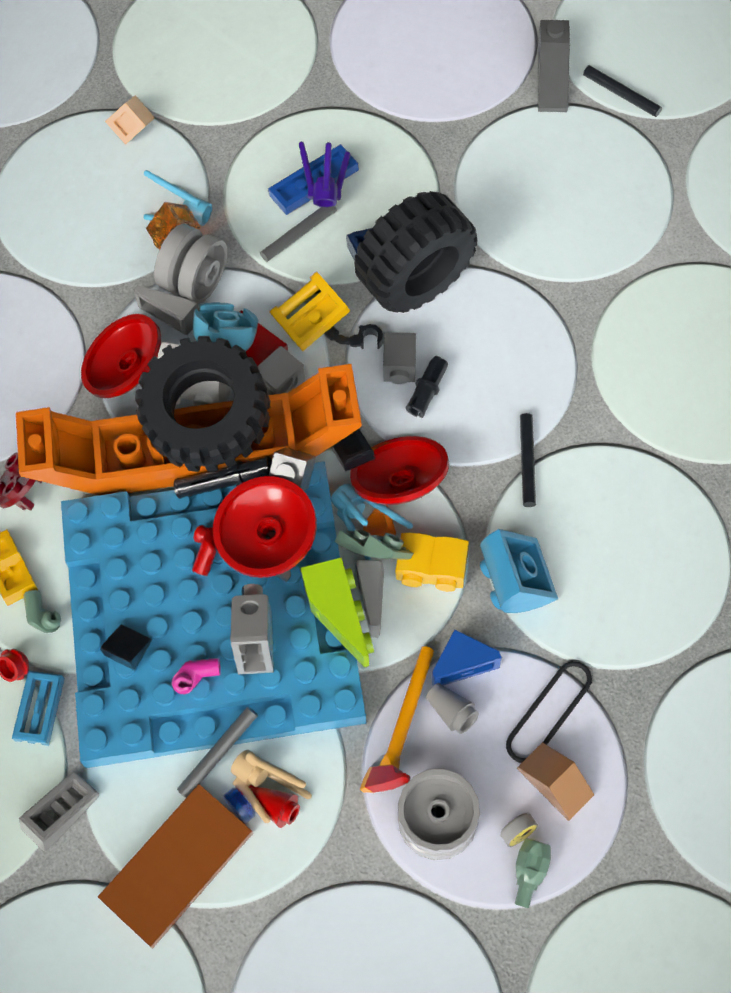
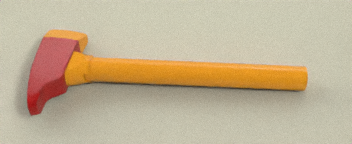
[360,646,434,793]

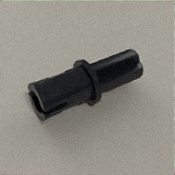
[405,356,448,418]

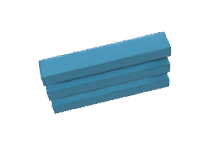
[12,671,65,746]

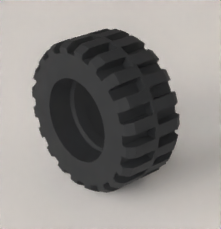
[354,191,478,313]
[135,336,271,472]

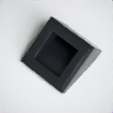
[100,624,152,671]

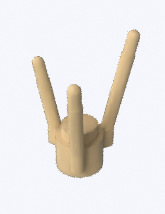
[231,750,312,823]

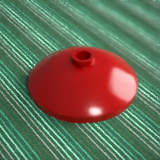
[81,314,162,398]
[350,436,449,505]
[213,476,317,578]

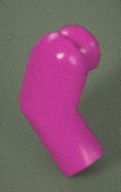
[172,658,221,694]

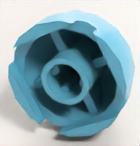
[193,302,258,352]

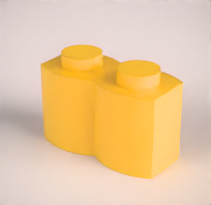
[395,533,469,592]

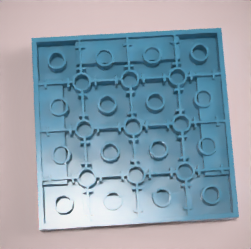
[61,461,367,768]

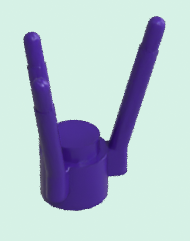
[299,141,351,207]

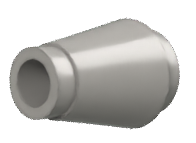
[426,683,479,734]

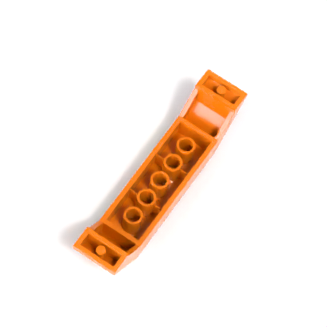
[16,364,362,495]

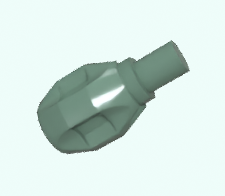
[514,838,551,908]

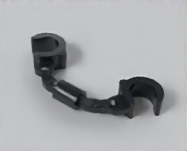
[314,284,383,349]

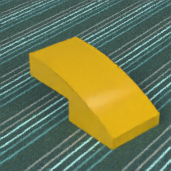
[0,529,38,606]

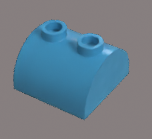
[480,529,558,613]

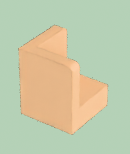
[105,95,154,144]

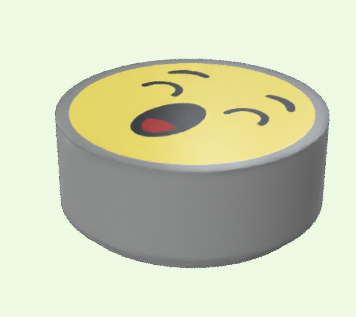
[500,813,538,847]

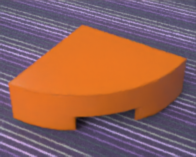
[363,505,396,536]

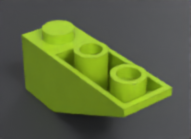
[301,557,374,667]

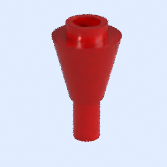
[235,784,300,828]

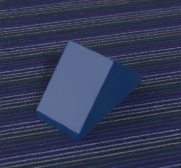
[432,629,502,686]

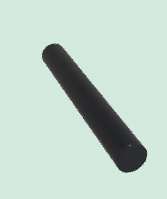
[583,65,662,117]
[520,413,536,507]

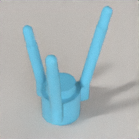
[143,170,212,228]
[331,484,413,560]

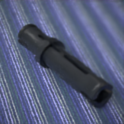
[174,456,272,499]

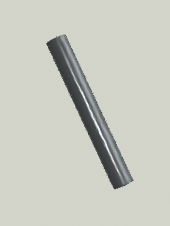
[260,206,337,262]
[177,706,258,798]

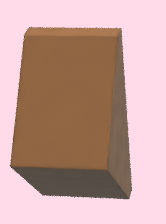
[517,743,594,821]

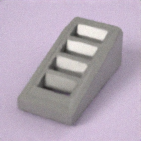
[133,285,200,336]
[355,560,384,638]
[19,770,99,852]

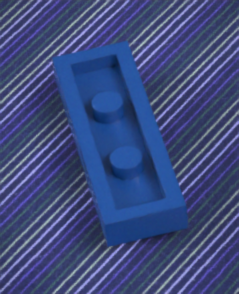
[268,144,359,215]

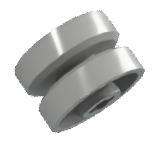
[154,223,228,304]
[398,769,480,860]

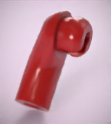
[192,525,217,576]

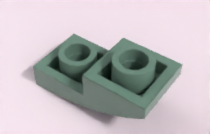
[335,528,414,560]

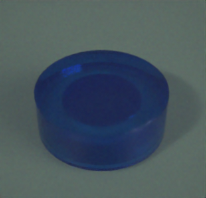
[223,787,256,824]

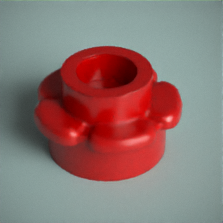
[0,649,29,682]

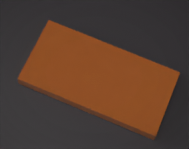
[98,784,253,949]

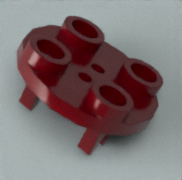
[0,452,46,511]

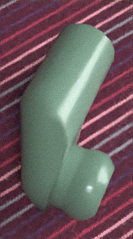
[24,590,61,633]

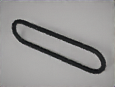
[506,661,592,763]

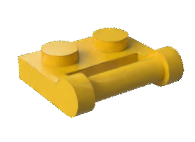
[269,271,350,352]

